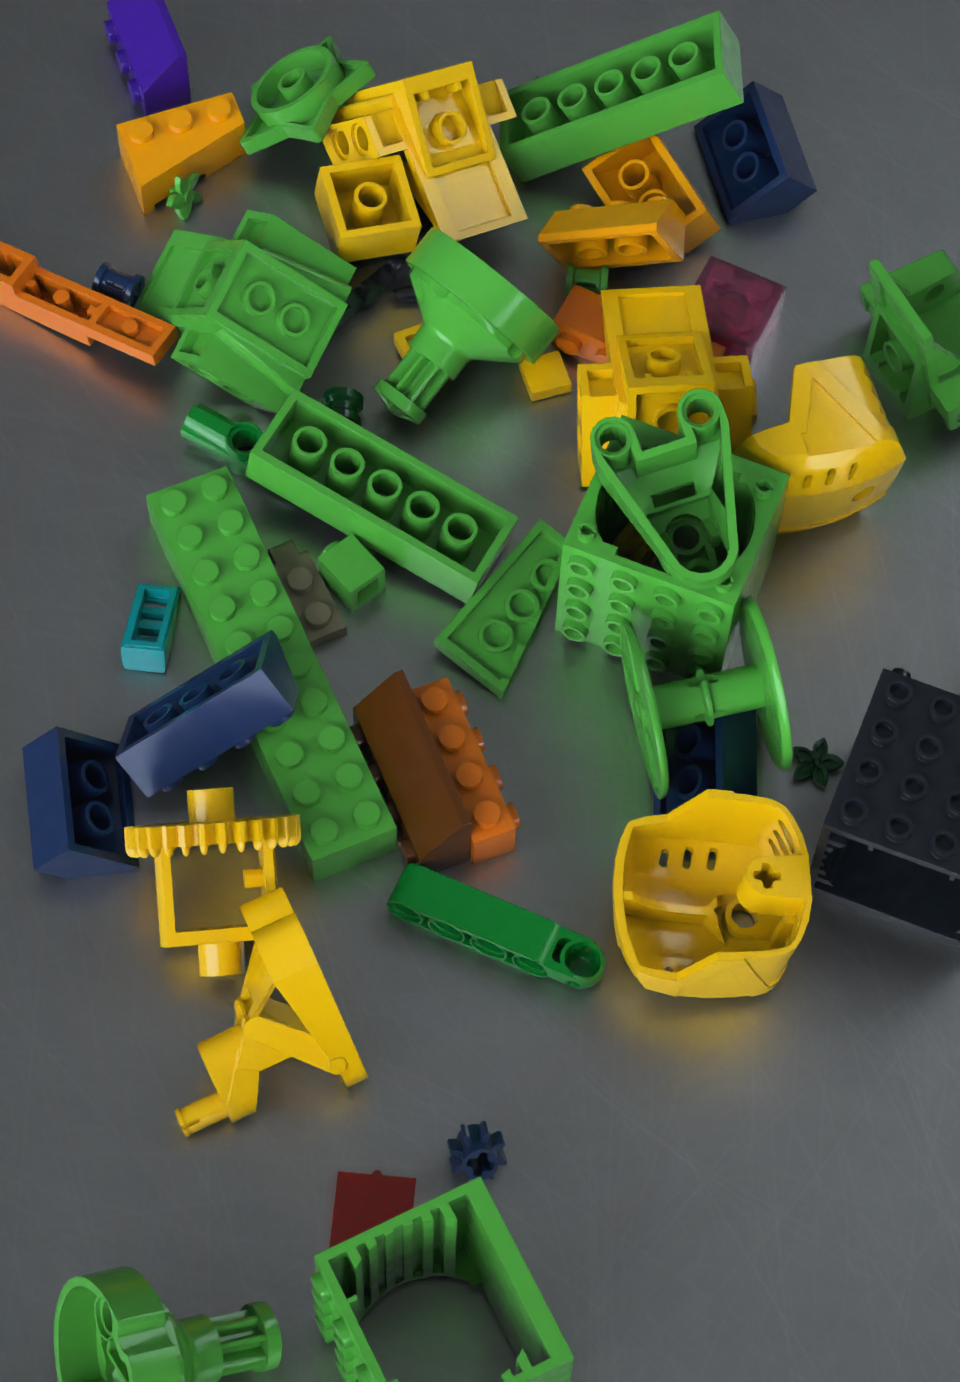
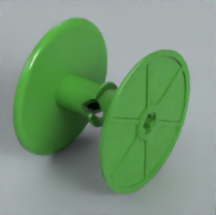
[619,596,793,800]

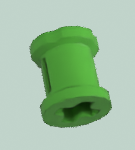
[565,263,609,299]

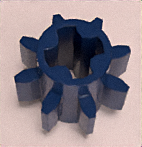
[447,1121,507,1182]

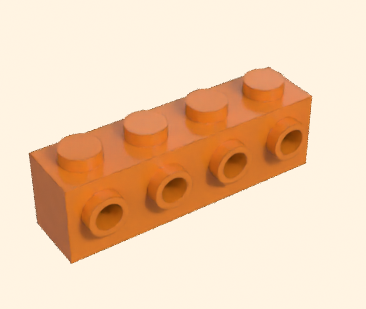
[412,677,521,866]

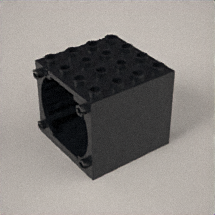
[810,668,960,950]

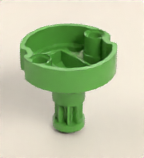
[373,227,560,425]
[54,1266,282,1382]

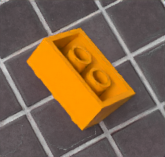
[582,134,721,254]
[538,196,686,271]

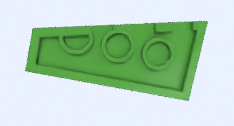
[433,519,565,699]

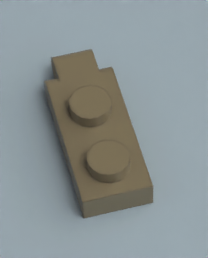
[267,540,347,649]

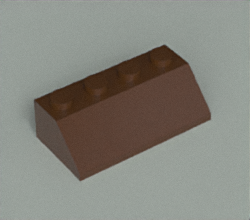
[349,670,472,872]

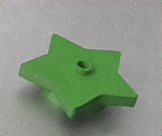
[239,36,377,155]

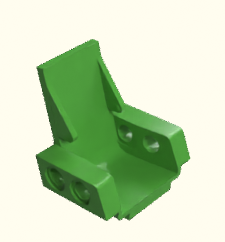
[133,210,357,414]
[859,250,960,431]

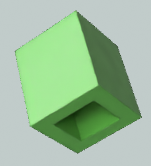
[318,534,385,614]

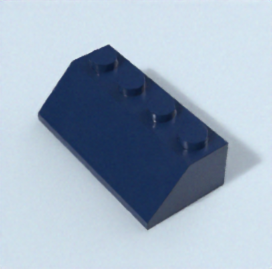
[115,630,298,798]

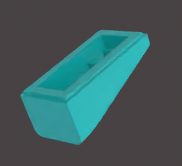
[120,583,181,673]

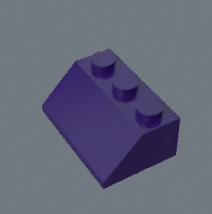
[103,0,191,116]

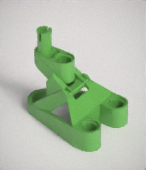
[590,388,739,589]

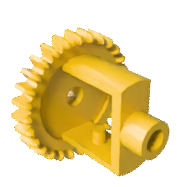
[124,787,302,976]

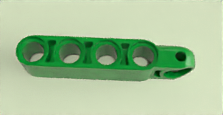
[386,863,606,989]

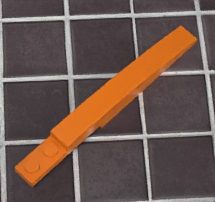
[0,241,179,366]

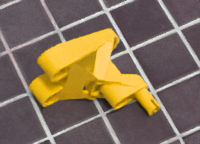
[174,886,369,1138]

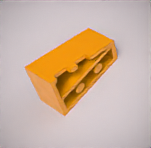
[116,92,246,216]

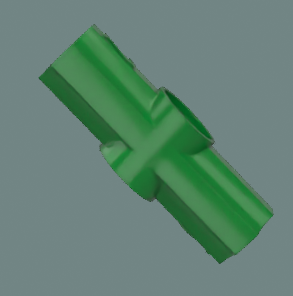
[181,403,263,475]

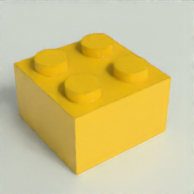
[314,155,422,262]

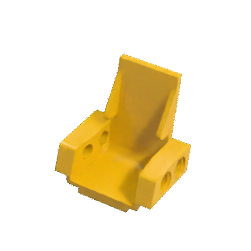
[322,61,528,241]
[577,285,754,487]

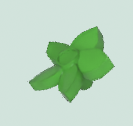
[166,172,203,221]

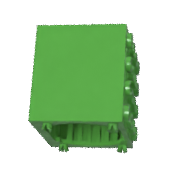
[555,415,790,679]
[310,1176,574,1382]

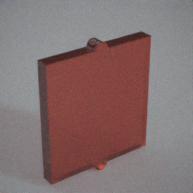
[329,1170,416,1248]

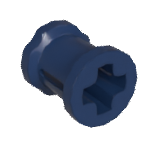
[92,262,145,307]

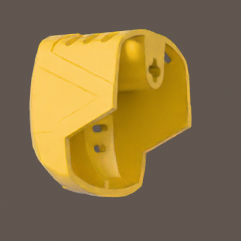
[732,355,906,534]
[612,789,812,998]

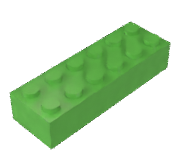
[500,10,744,182]
[245,388,519,603]

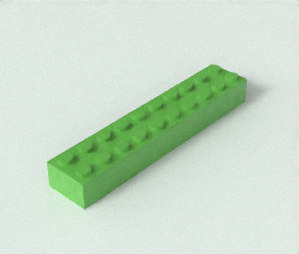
[146,466,397,883]

